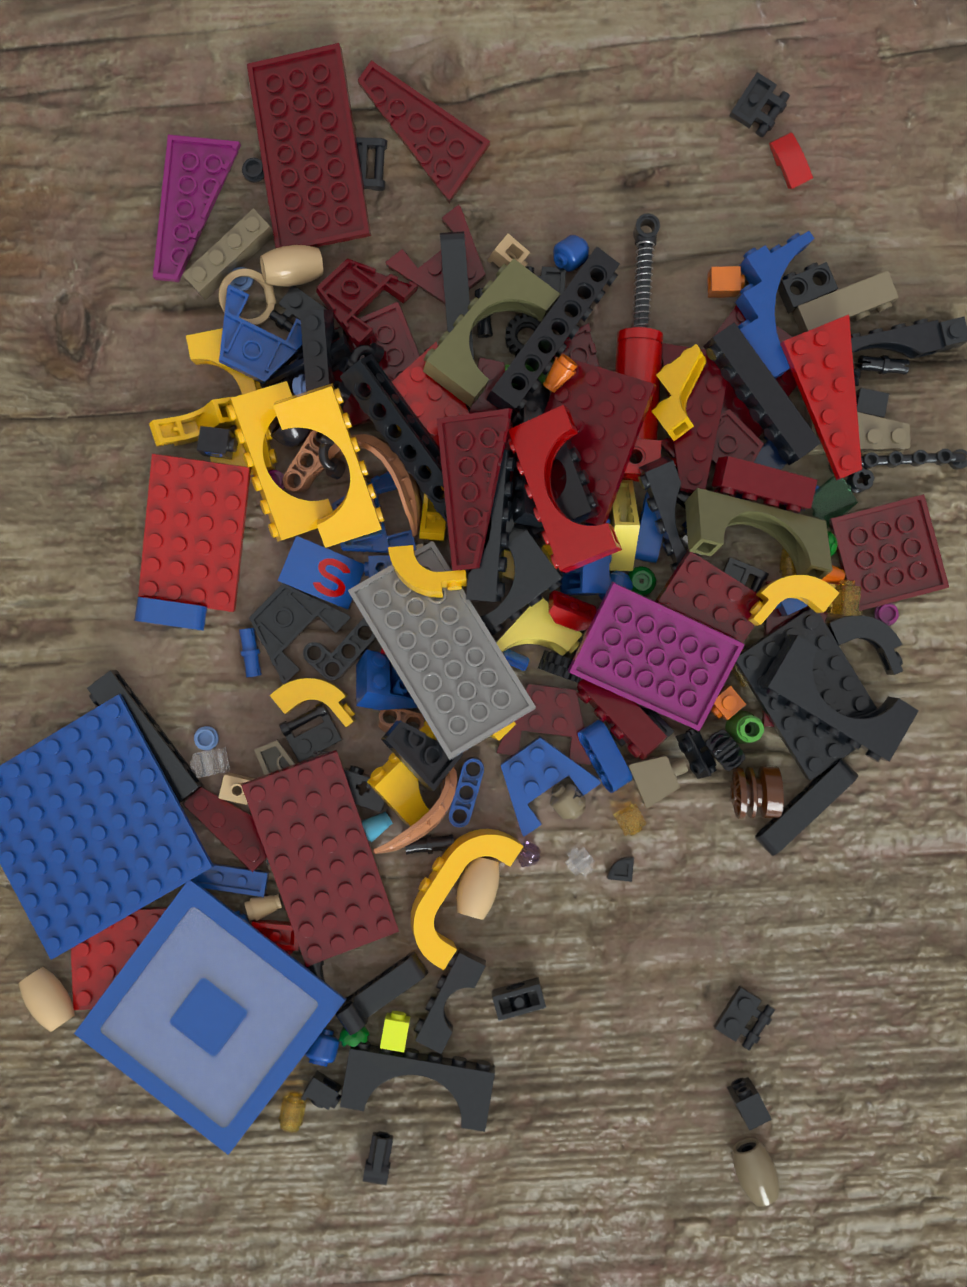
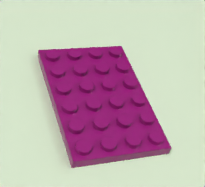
[568,582,745,731]

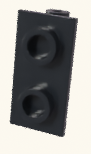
[675,728,717,779]

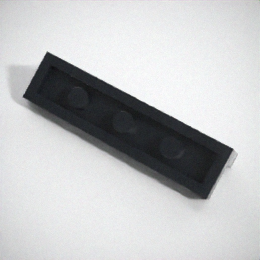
[260,327,353,393]

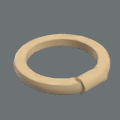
[219,268,276,326]

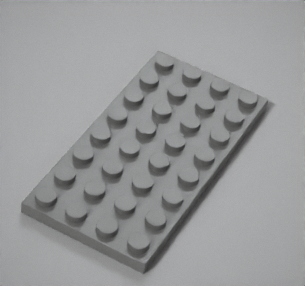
[348,541,536,760]

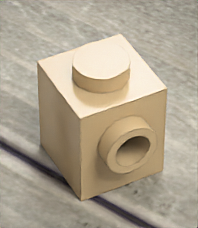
[219,773,254,805]

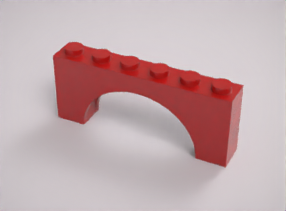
[508,405,622,573]

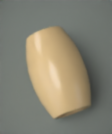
[260,245,323,286]
[456,857,499,920]
[19,967,75,1032]

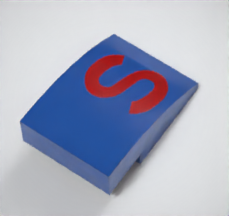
[278,536,364,610]

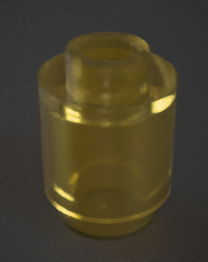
[279,1092,307,1132]

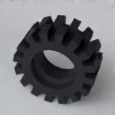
[505,313,545,357]
[538,650,581,683]

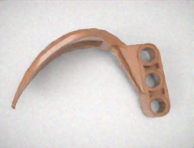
[283,430,423,537]
[373,709,457,854]

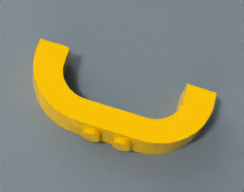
[411,829,523,970]

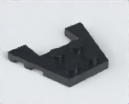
[249,583,351,684]

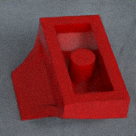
[549,590,596,631]
[251,920,299,955]

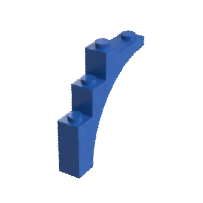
[735,231,815,379]

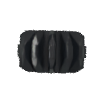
[706,729,746,771]

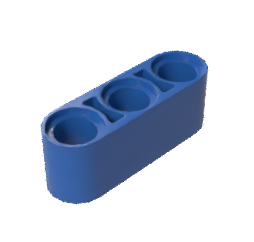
[635,491,663,564]
[134,597,207,631]
[577,720,633,793]
[449,757,484,828]

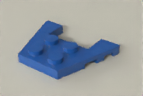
[219,285,303,384]
[332,471,417,553]
[501,736,601,837]

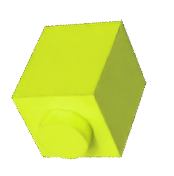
[380,1011,410,1052]

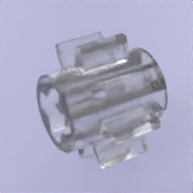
[565,846,595,877]

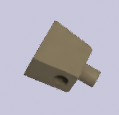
[626,754,688,808]

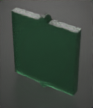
[811,475,858,528]

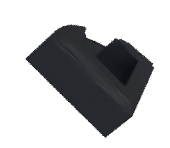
[607,856,634,882]

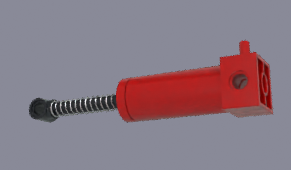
[615,213,677,482]

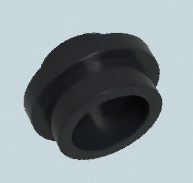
[242,158,264,183]

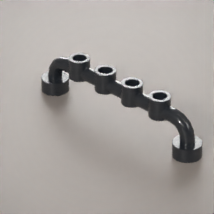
[315,343,384,480]
[828,449,967,474]

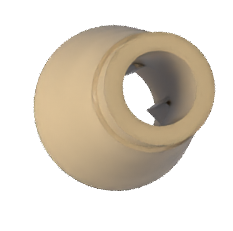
[244,894,282,921]

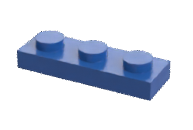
[193,863,269,897]

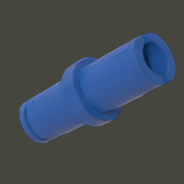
[239,628,262,677]

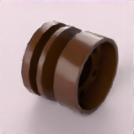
[731,766,784,819]

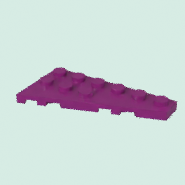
[153,134,241,282]

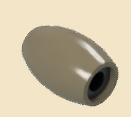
[733,1138,779,1206]

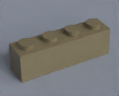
[182,208,274,300]
[792,271,899,334]

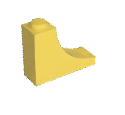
[609,480,640,571]
[496,597,583,656]

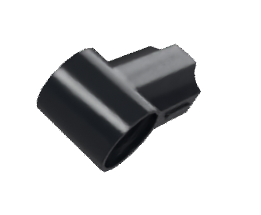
[363,1131,393,1186]

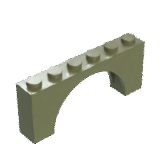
[423,258,560,408]
[685,488,833,580]

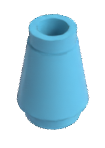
[361,811,393,842]

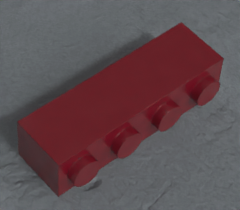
[711,456,817,513]
[577,679,667,760]

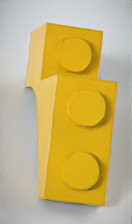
[652,344,706,441]

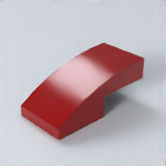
[769,132,813,189]

